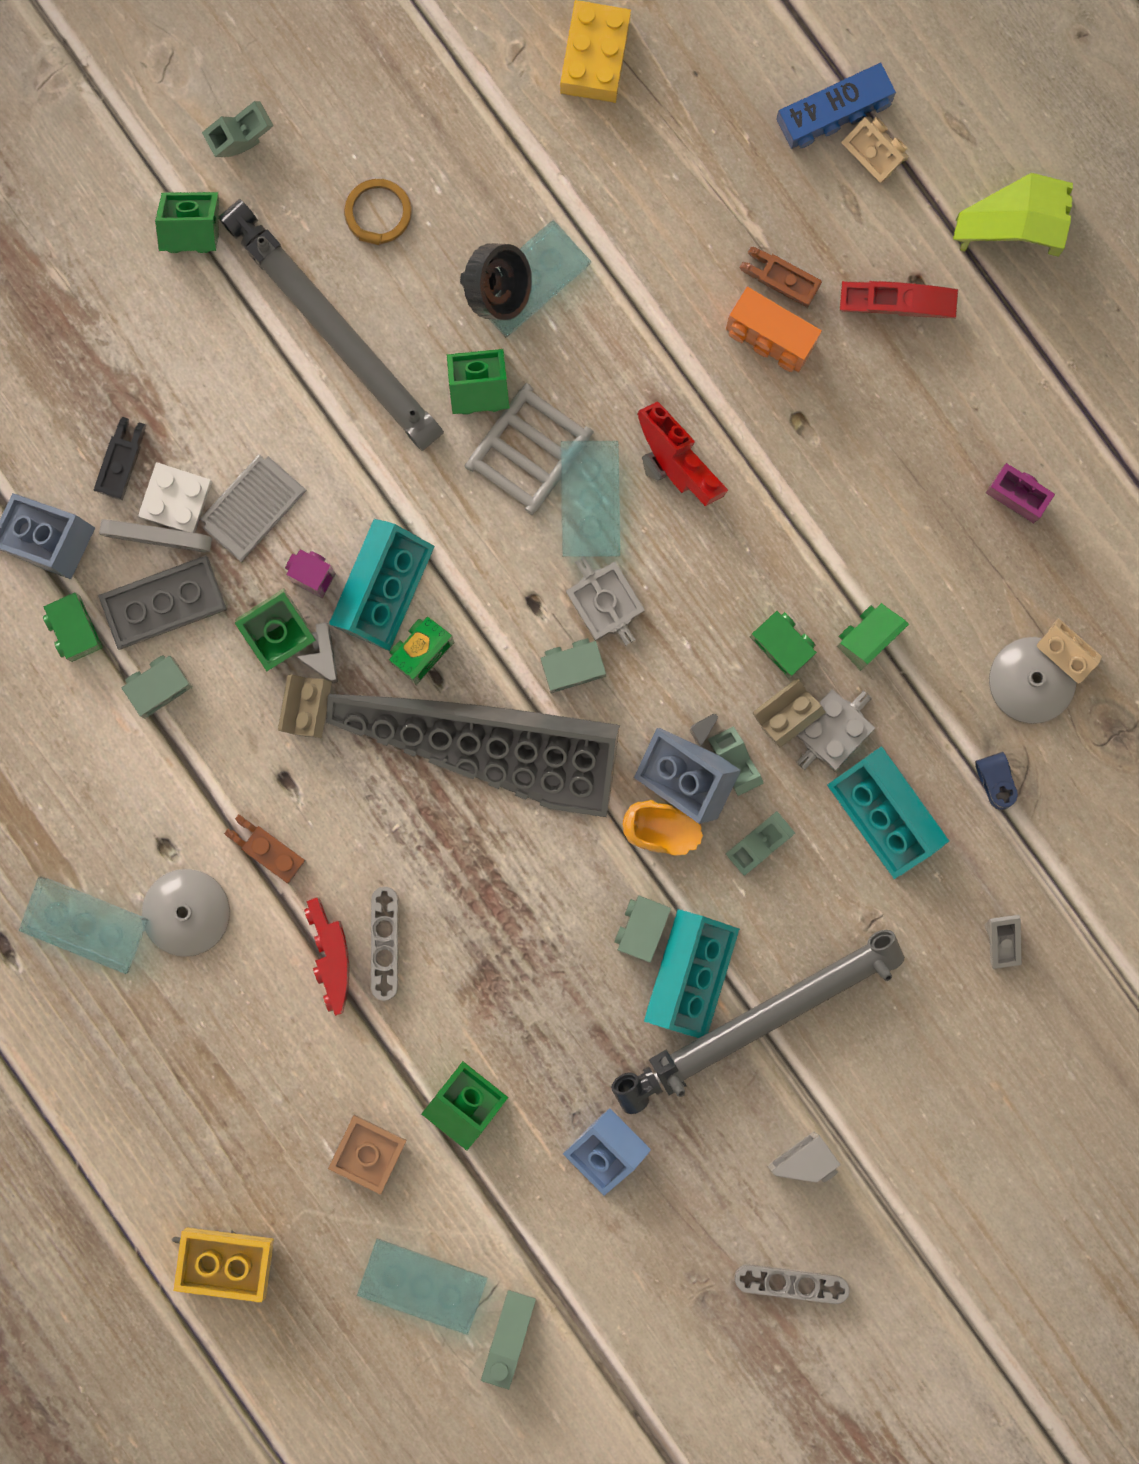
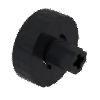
[460,243,532,320]

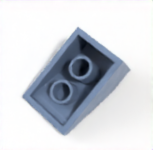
[0,493,95,579]
[634,728,741,824]

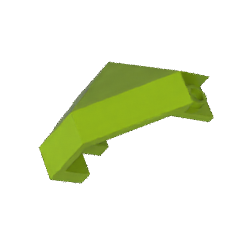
[953,173,1073,257]

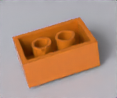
[726,286,822,373]

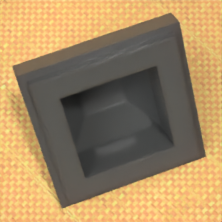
[642,452,668,481]

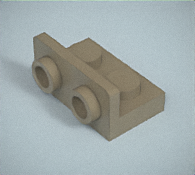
[278,674,332,738]
[753,678,826,748]

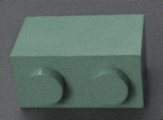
[540,638,606,693]
[121,655,193,719]
[614,895,671,963]

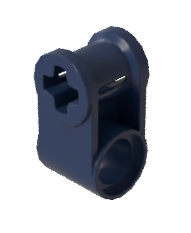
[975,752,1018,810]

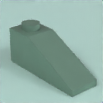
[481,1290,536,1390]

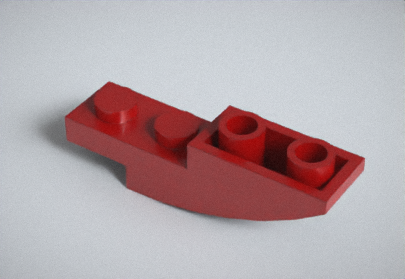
[840,281,959,319]
[637,401,728,506]
[304,897,350,1016]

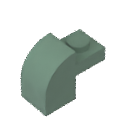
[202,101,274,157]

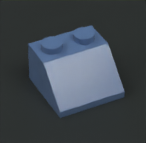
[563,1108,651,1196]

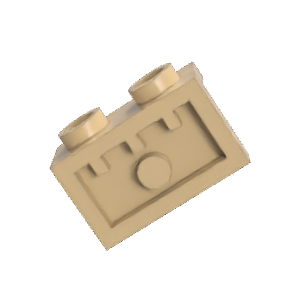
[841,117,909,183]
[1037,618,1102,683]

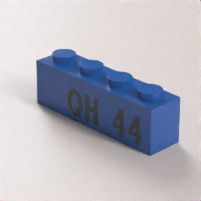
[776,62,896,149]

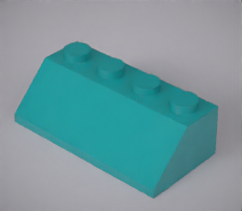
[329,519,435,651]
[827,746,949,879]
[644,909,740,1038]

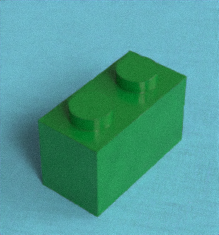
[43,592,103,662]
[750,611,817,679]

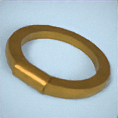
[344,179,412,246]

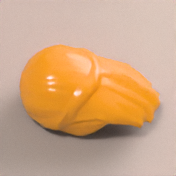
[622,800,703,856]

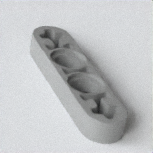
[99,519,212,553]
[371,887,398,1001]
[734,1264,849,1304]

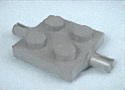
[566,556,645,646]
[796,689,875,771]

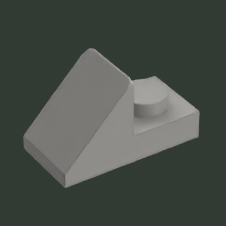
[297,622,338,683]
[985,915,1022,969]

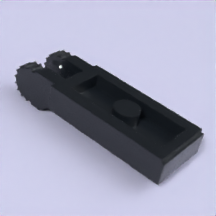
[94,417,146,501]

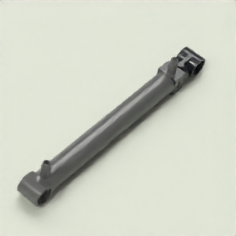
[218,199,444,451]
[611,930,905,1114]

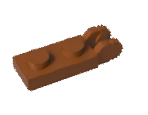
[739,247,822,308]
[224,814,306,884]

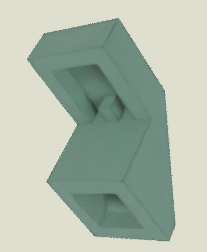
[708,726,764,796]
[726,811,795,876]

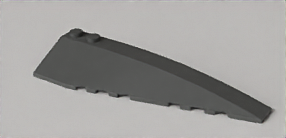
[326,694,620,818]

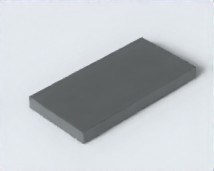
[98,555,227,650]

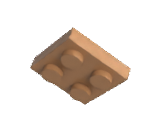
[328,1115,407,1195]

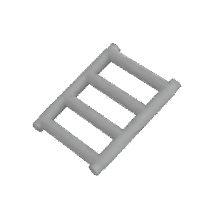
[465,383,594,515]

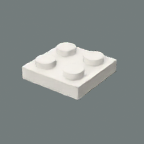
[138,462,212,533]

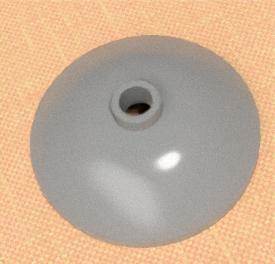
[989,637,1076,724]
[142,869,230,956]

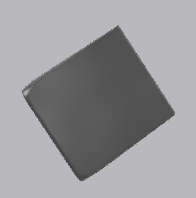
[690,714,718,747]

